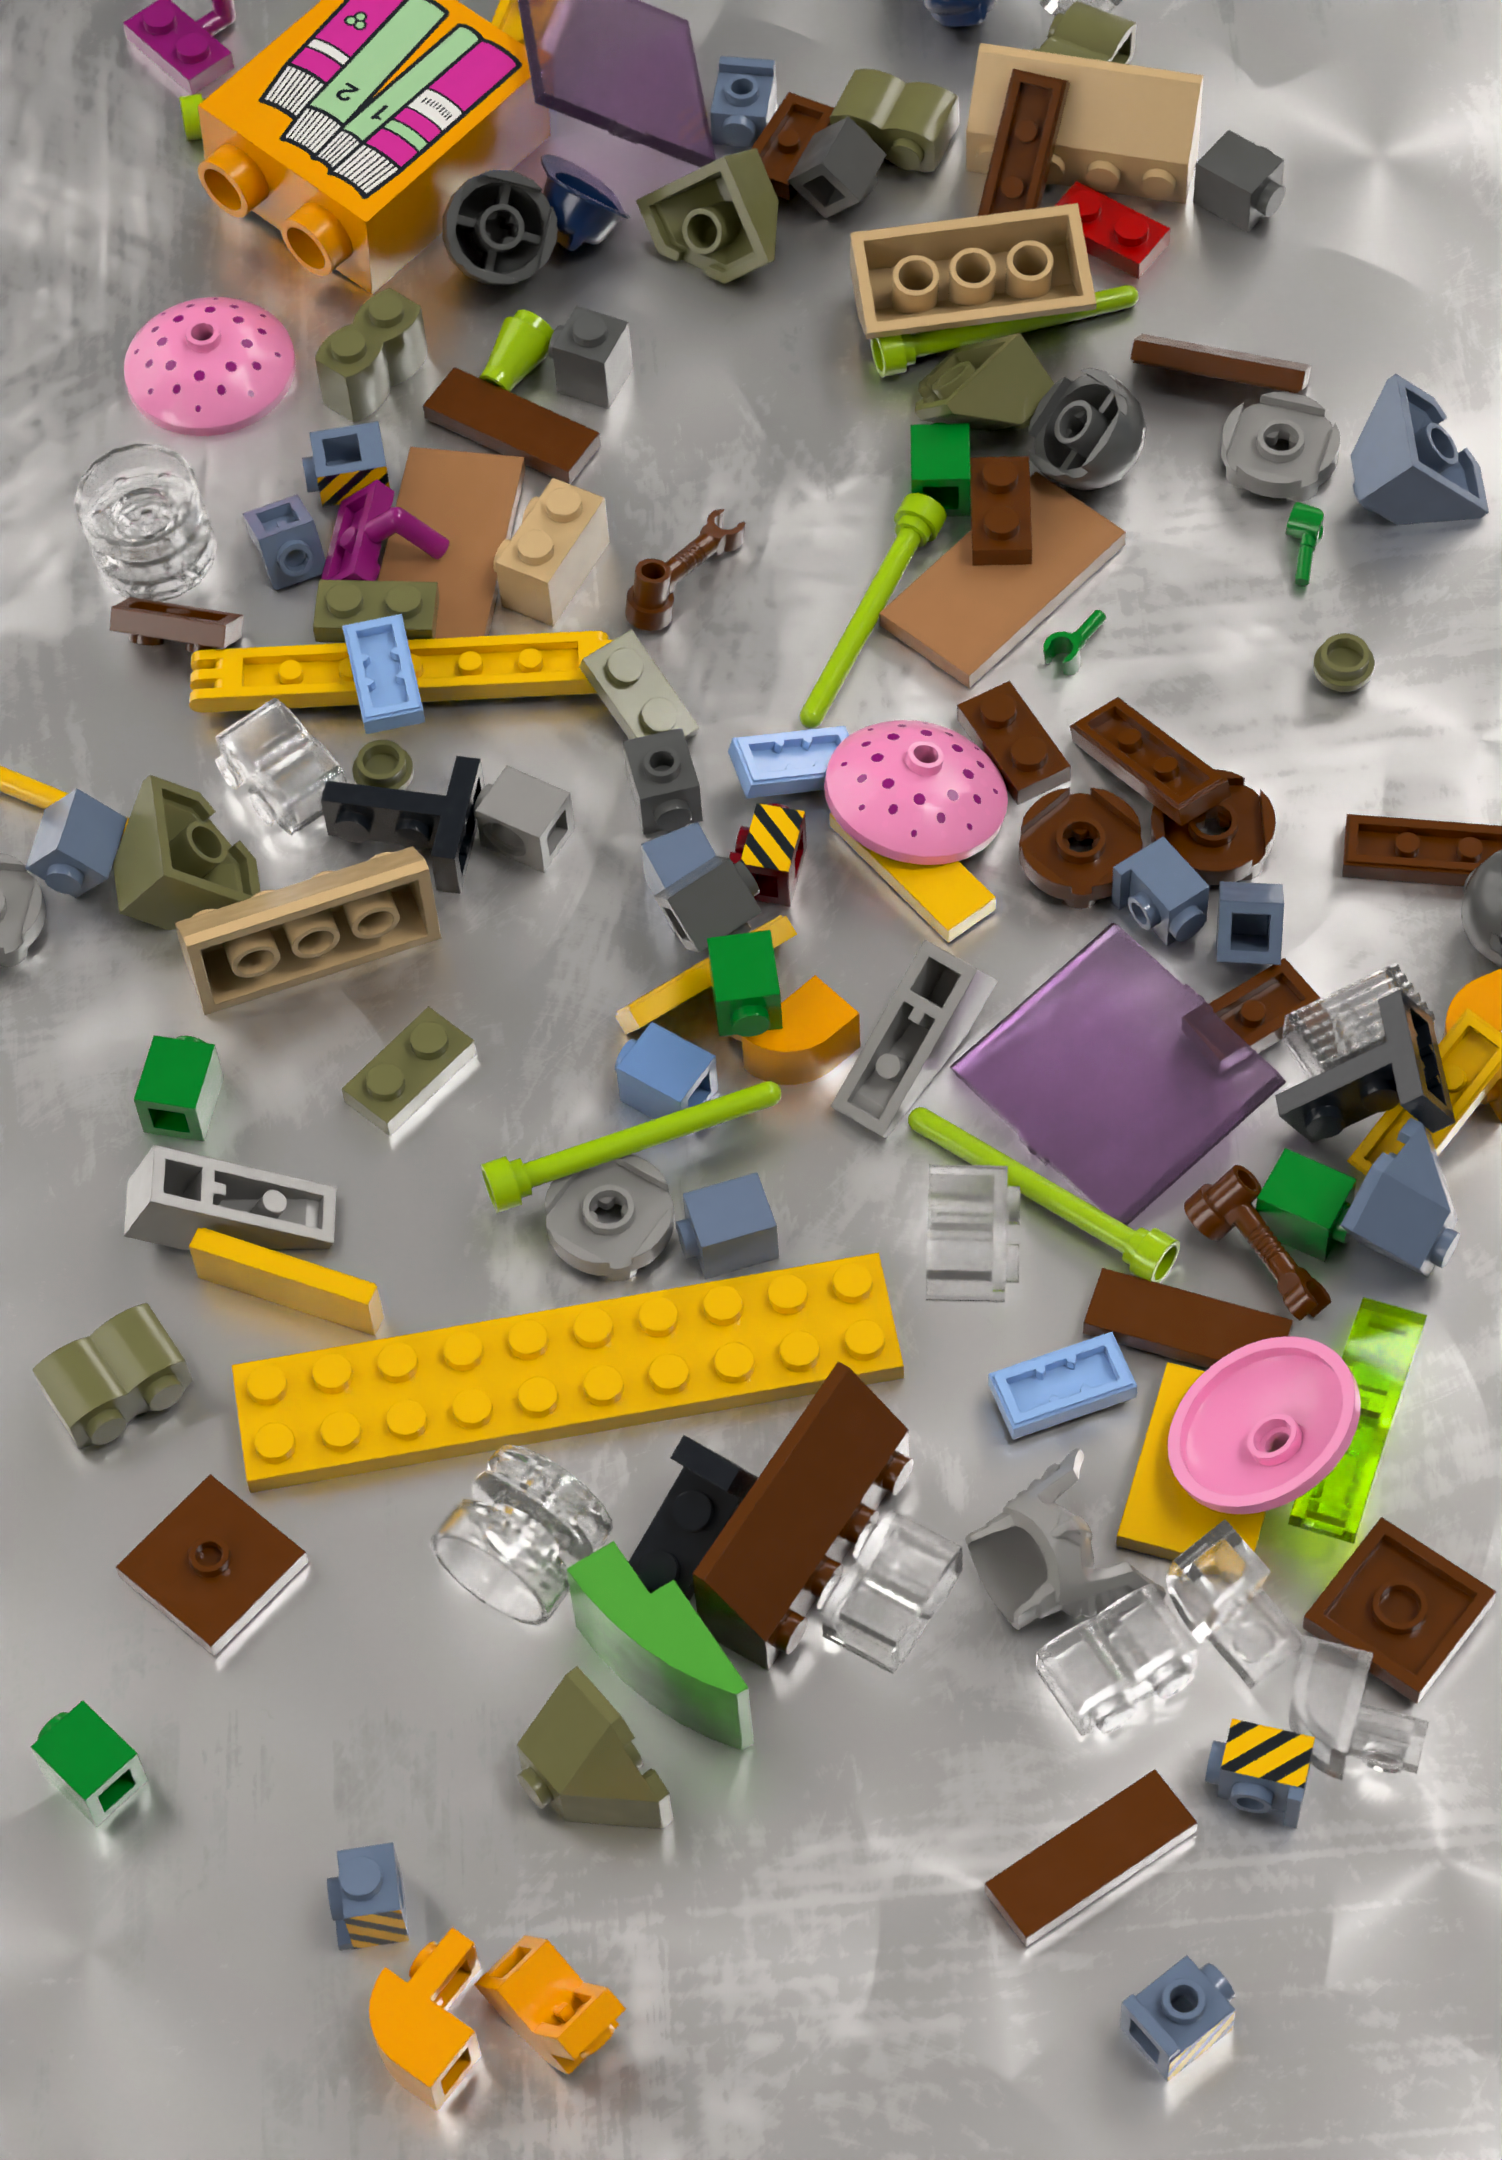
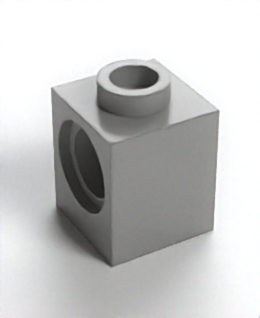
[474,765,575,873]

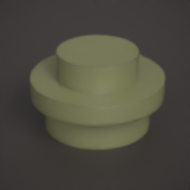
[1313,633,1375,692]
[352,740,414,790]

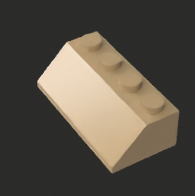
[966,43,1203,204]
[850,203,1097,339]
[175,846,441,1015]

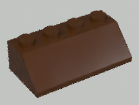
[692,1362,914,1671]

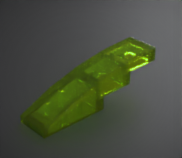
[1288,1297,1427,1544]

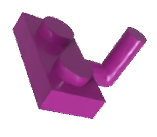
[123,0,236,95]
[321,480,449,581]

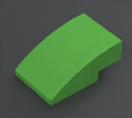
[566,1541,754,1751]

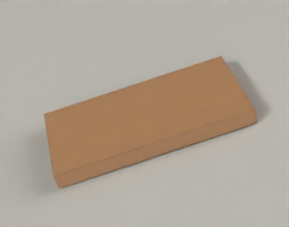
[378,447,526,638]
[879,471,1126,689]

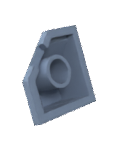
[1350,374,1489,525]
[1340,1118,1460,1278]

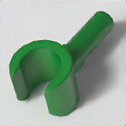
[1286,502,1324,586]
[1043,610,1107,676]

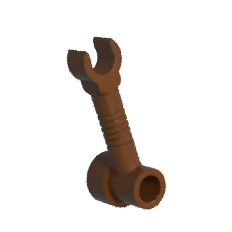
[625,509,745,631]
[1184,1165,1332,1321]

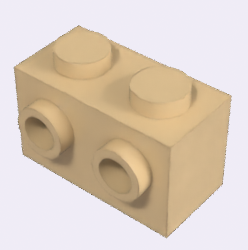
[493,478,610,627]

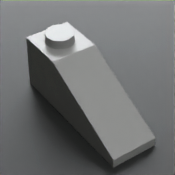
[831,940,998,1138]
[124,1145,337,1250]

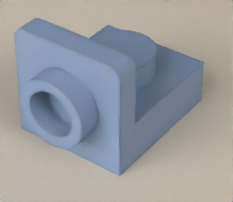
[242,494,326,590]

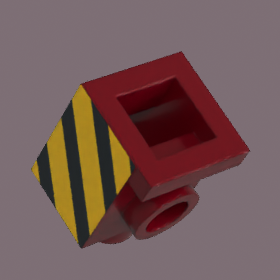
[729,803,807,907]

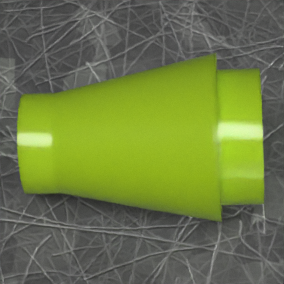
[479,309,554,392]

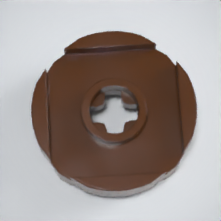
[1150,769,1276,885]
[1019,787,1143,909]

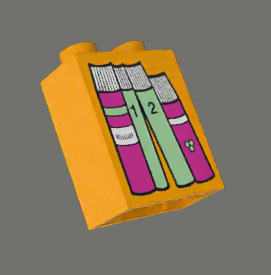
[198,0,550,295]

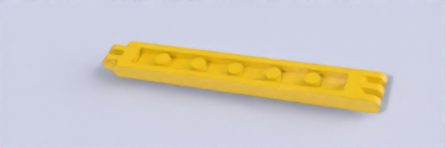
[189,631,614,713]

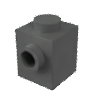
[787,116,887,219]
[1193,130,1285,233]
[548,306,633,409]
[623,728,703,835]
[654,856,762,953]

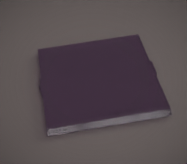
[518,0,716,168]
[950,923,1286,1225]

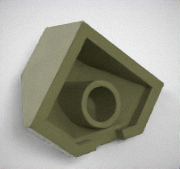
[636,148,779,284]
[914,333,1055,431]
[113,775,261,930]
[517,1666,673,1829]

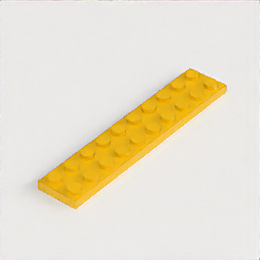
[232,1252,904,1493]

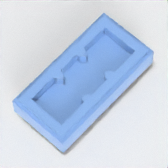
[343,614,425,734]
[728,726,849,799]
[988,1332,1137,1440]

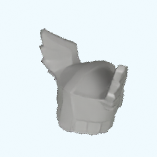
[965,1448,1166,1630]

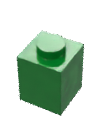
[910,423,971,516]
[707,930,783,1037]
[134,1035,224,1142]
[1256,1148,1357,1262]
[30,1700,148,1827]

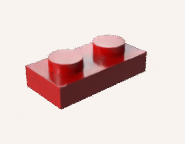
[1054,181,1171,279]

